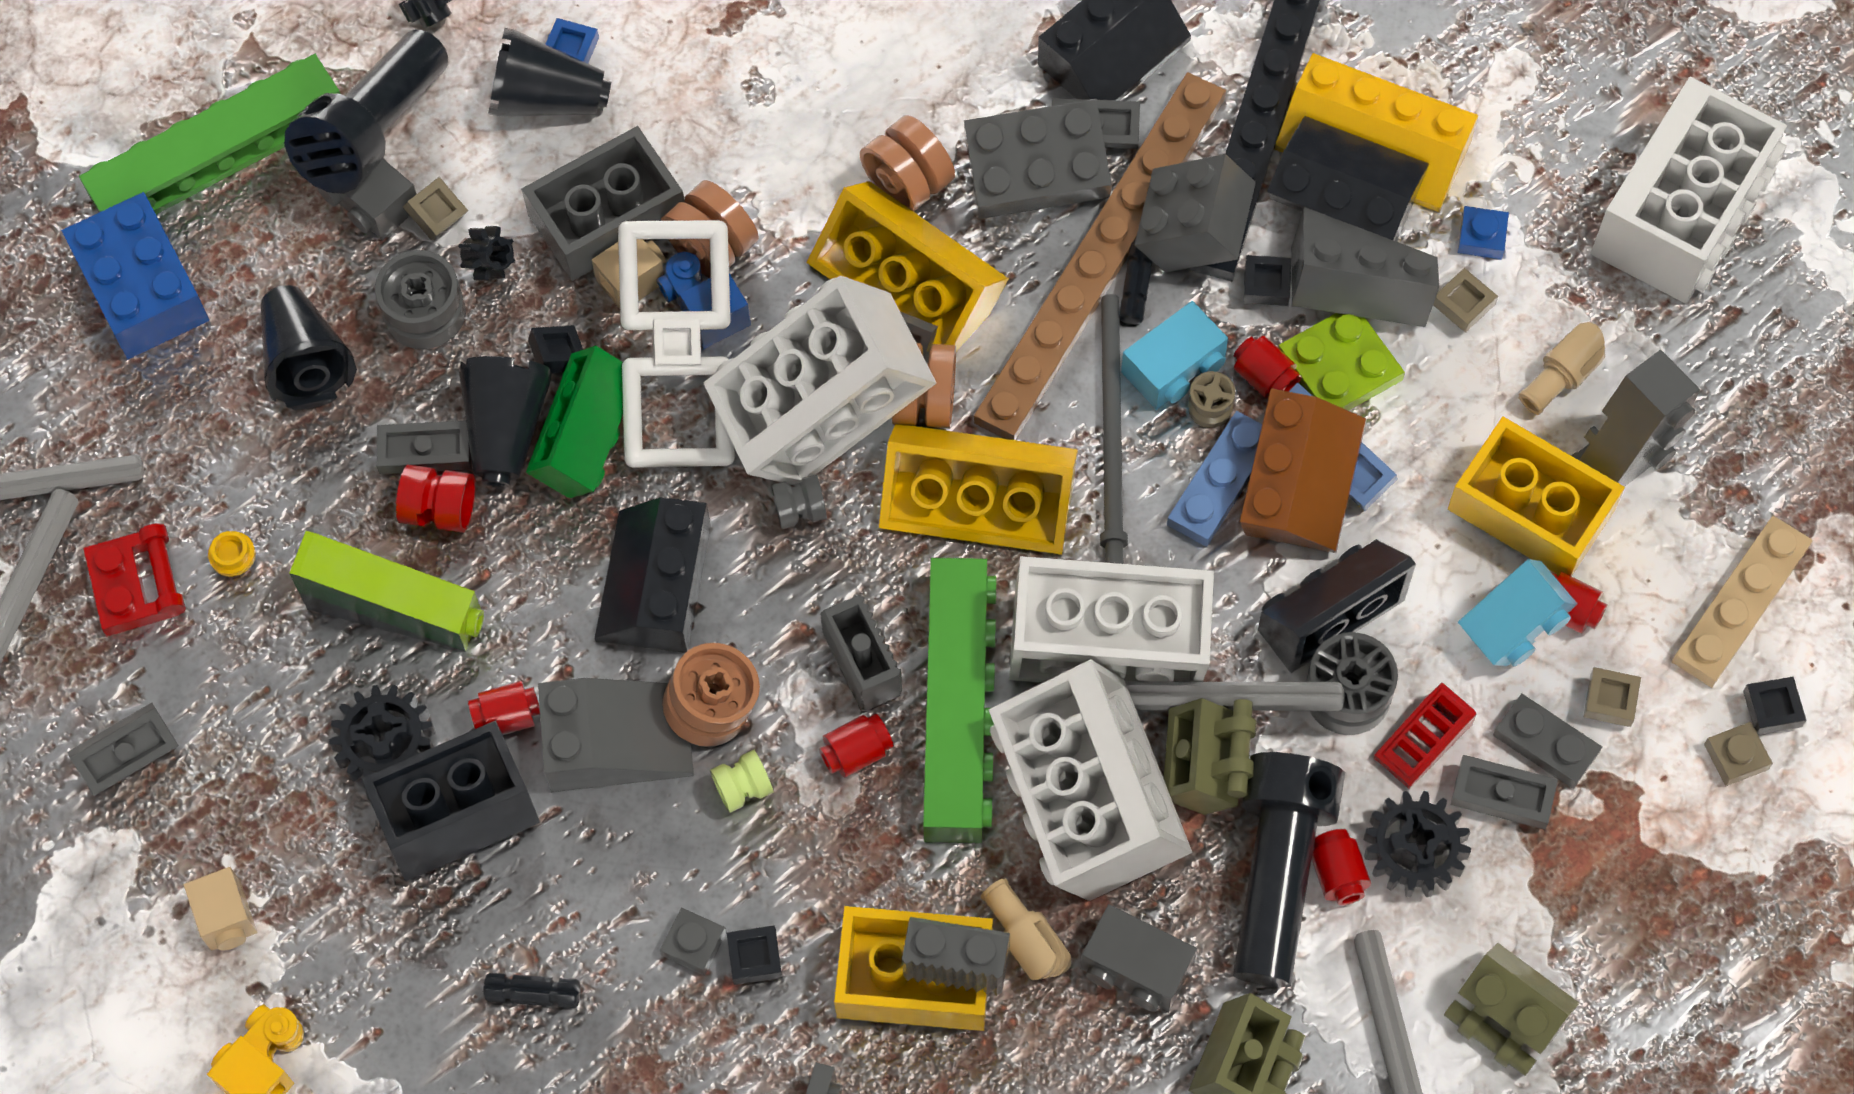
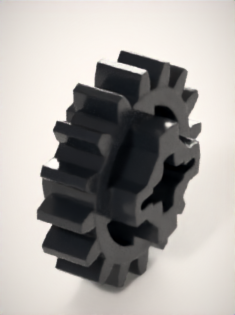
[329,685,436,782]
[1363,791,1471,898]

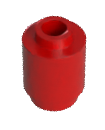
[1233,336,1302,399]
[1550,571,1608,634]
[468,680,540,735]
[819,713,894,778]
[1312,829,1371,906]

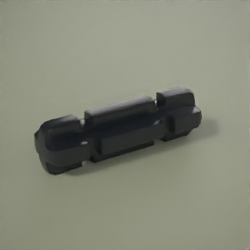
[1119,240,1153,325]
[483,973,581,1008]

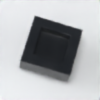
[1243,255,1291,306]
[528,325,583,373]
[1743,676,1807,735]
[726,925,782,985]

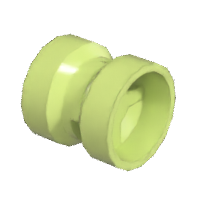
[710,750,774,813]

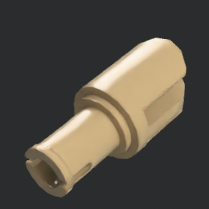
[1518,322,1606,415]
[981,878,1071,980]

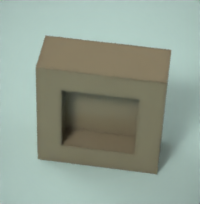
[403,177,468,241]
[1433,268,1498,333]
[1583,667,1641,727]
[1704,722,1773,786]

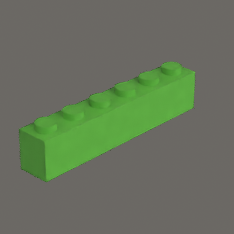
[79,53,341,215]
[923,558,997,843]

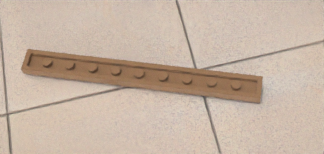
[974,72,1226,440]

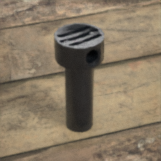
[284,30,448,194]
[1233,752,1345,987]

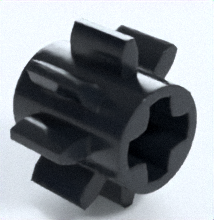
[398,0,452,28]
[458,226,515,281]

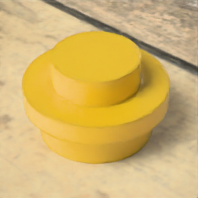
[208,531,256,577]

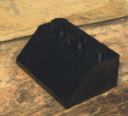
[1038,0,1191,101]
[1267,116,1429,242]
[594,497,711,653]
[1258,539,1416,673]
[361,720,540,882]

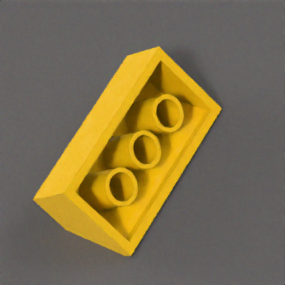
[1275,53,1478,213]
[806,181,1009,352]
[879,424,1078,555]

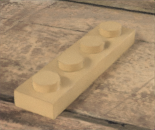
[1672,515,1813,688]

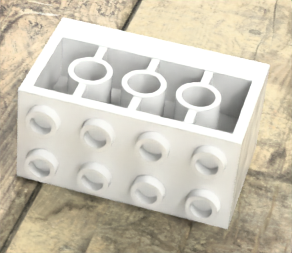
[1591,77,1787,304]
[703,275,937,486]
[1009,556,1214,682]
[989,659,1193,901]

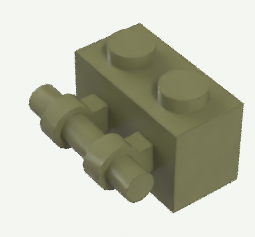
[1164,698,1257,815]
[1444,943,1580,1076]
[1188,993,1306,1094]

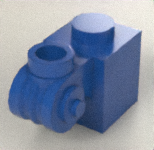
[656,252,751,349]

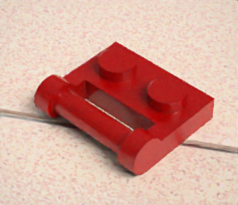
[83,523,186,637]

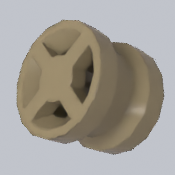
[1188,371,1236,428]

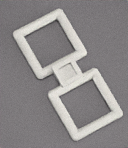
[618,220,735,468]

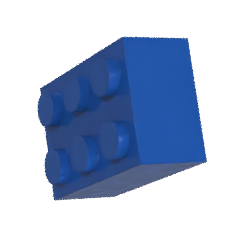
[61,192,210,360]

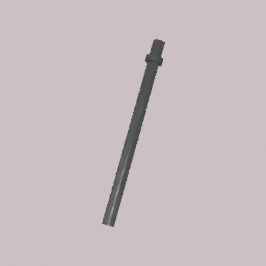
[1100,294,1128,564]

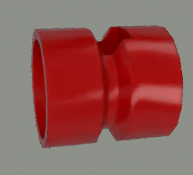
[396,464,476,533]

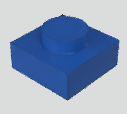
[546,18,599,64]
[1457,206,1509,260]

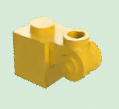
[207,1004,304,1094]

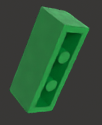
[525,345,623,498]

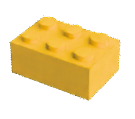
[1447,416,1625,576]
[834,906,993,1031]

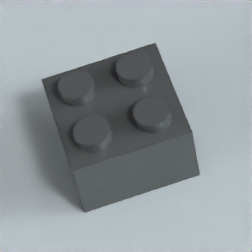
[1134,154,1256,272]

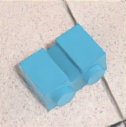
[1121,300,1228,410]
[1458,559,1578,667]

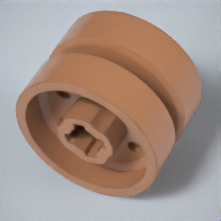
[860,115,955,212]
[661,180,759,278]
[892,343,956,429]
[662,643,760,746]

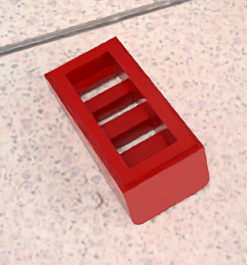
[1373,683,1477,790]

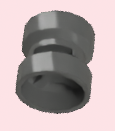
[771,474,827,529]

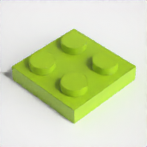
[1278,313,1405,411]

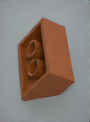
[1240,389,1366,553]

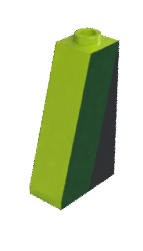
[289,531,484,652]

